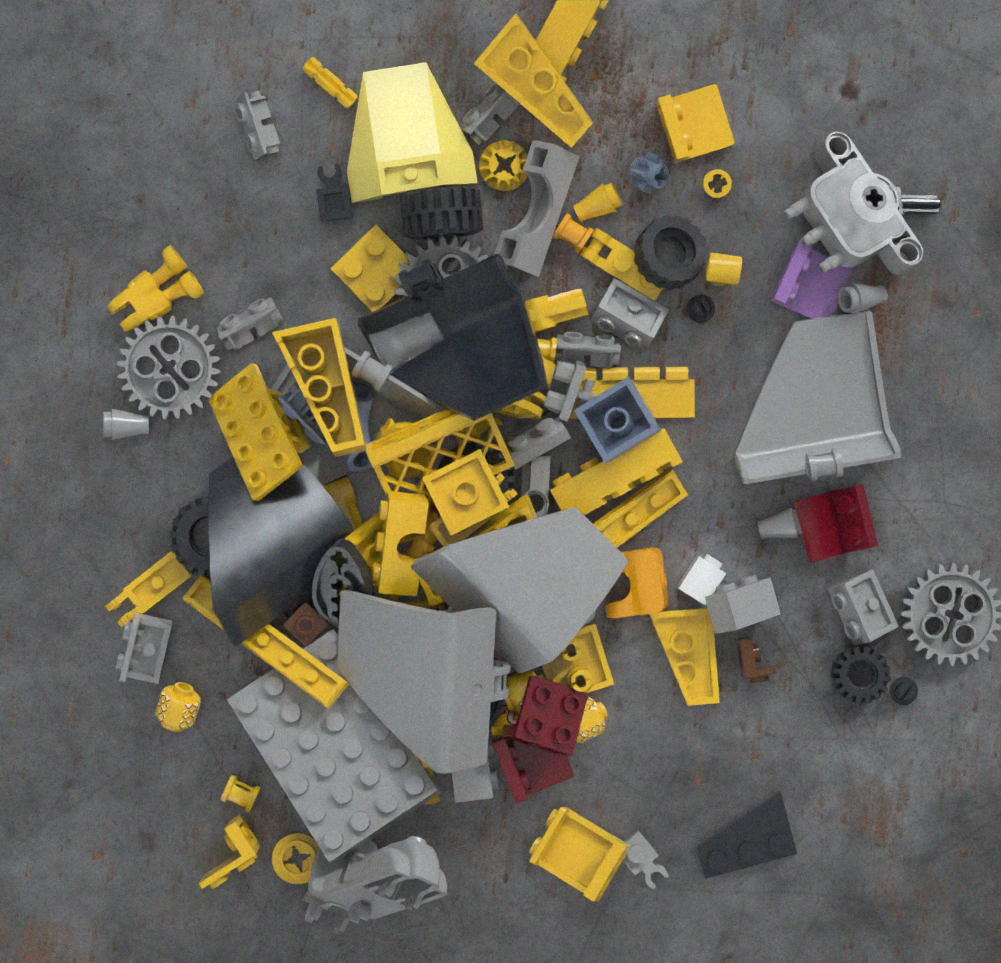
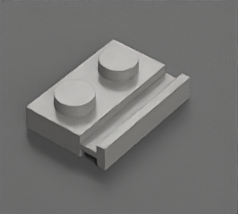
[502,410,571,470]

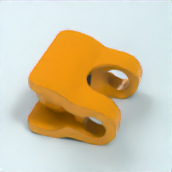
[605,547,669,618]

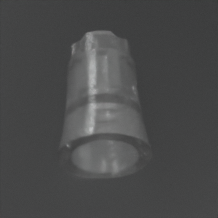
[369,312,443,374]

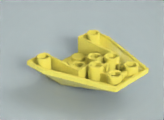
[347,62,478,204]

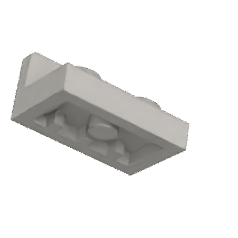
[590,278,669,351]
[828,569,899,645]

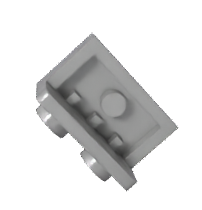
[115,613,173,684]

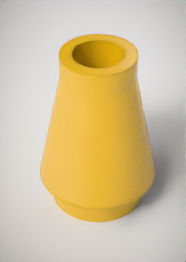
[573,182,623,222]

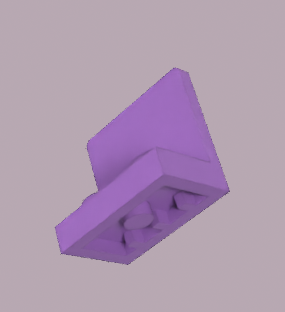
[770,240,853,319]

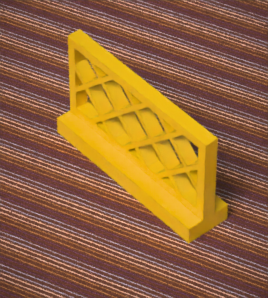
[366,409,515,504]

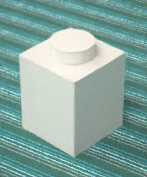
[677,554,726,606]

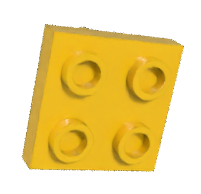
[542,623,615,693]

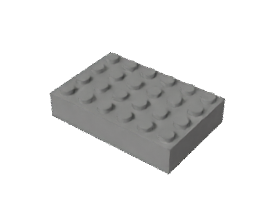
[227,629,442,863]

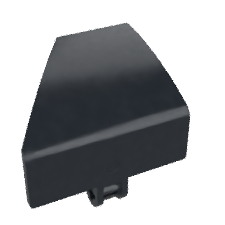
[358,254,548,421]
[208,457,354,646]

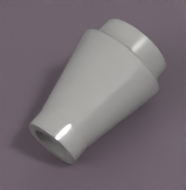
[838,283,888,315]
[103,409,149,440]
[758,507,802,539]

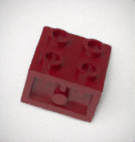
[795,484,878,563]
[501,675,588,755]
[493,737,574,804]

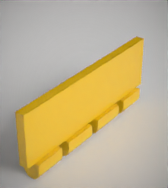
[569,367,695,419]

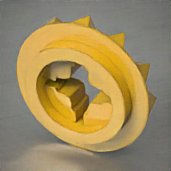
[479,140,528,191]
[272,833,319,884]

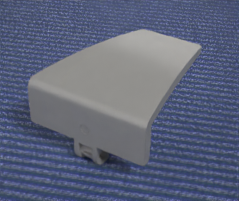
[411,507,628,673]
[337,590,511,774]

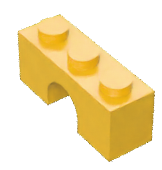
[371,491,429,596]

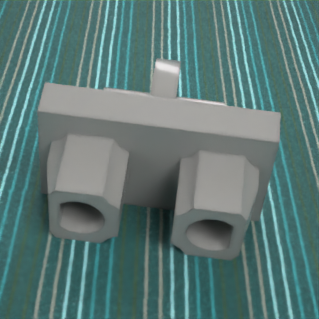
[543,360,598,421]

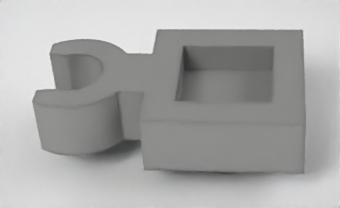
[623,830,669,889]

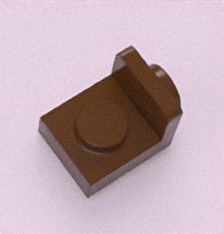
[284,603,328,647]
[736,637,776,683]

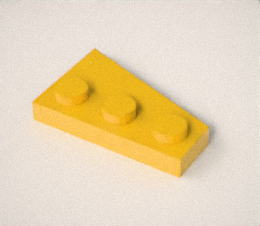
[649,608,720,706]

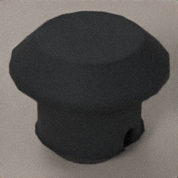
[687,295,715,323]
[890,677,918,705]

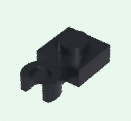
[316,164,353,222]

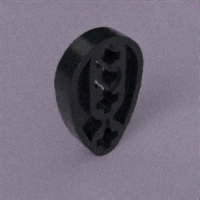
[312,539,375,627]

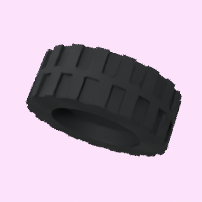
[633,215,708,290]

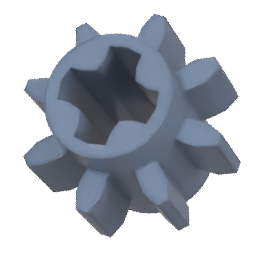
[629,152,669,194]

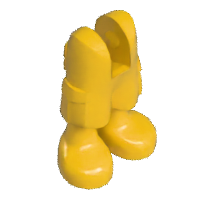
[107,245,204,332]

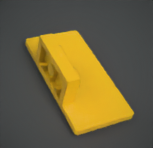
[208,363,311,501]

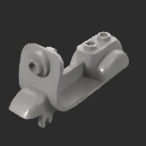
[302,836,448,934]

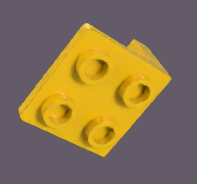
[656,84,735,164]
[198,814,261,889]

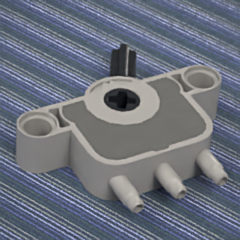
[783,132,942,275]

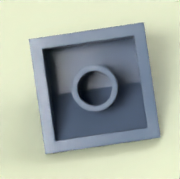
[574,377,661,464]

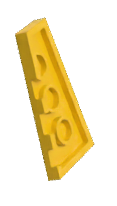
[474,13,593,148]

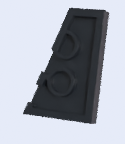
[696,791,797,879]

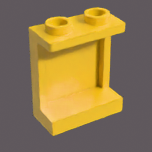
[529,807,631,902]

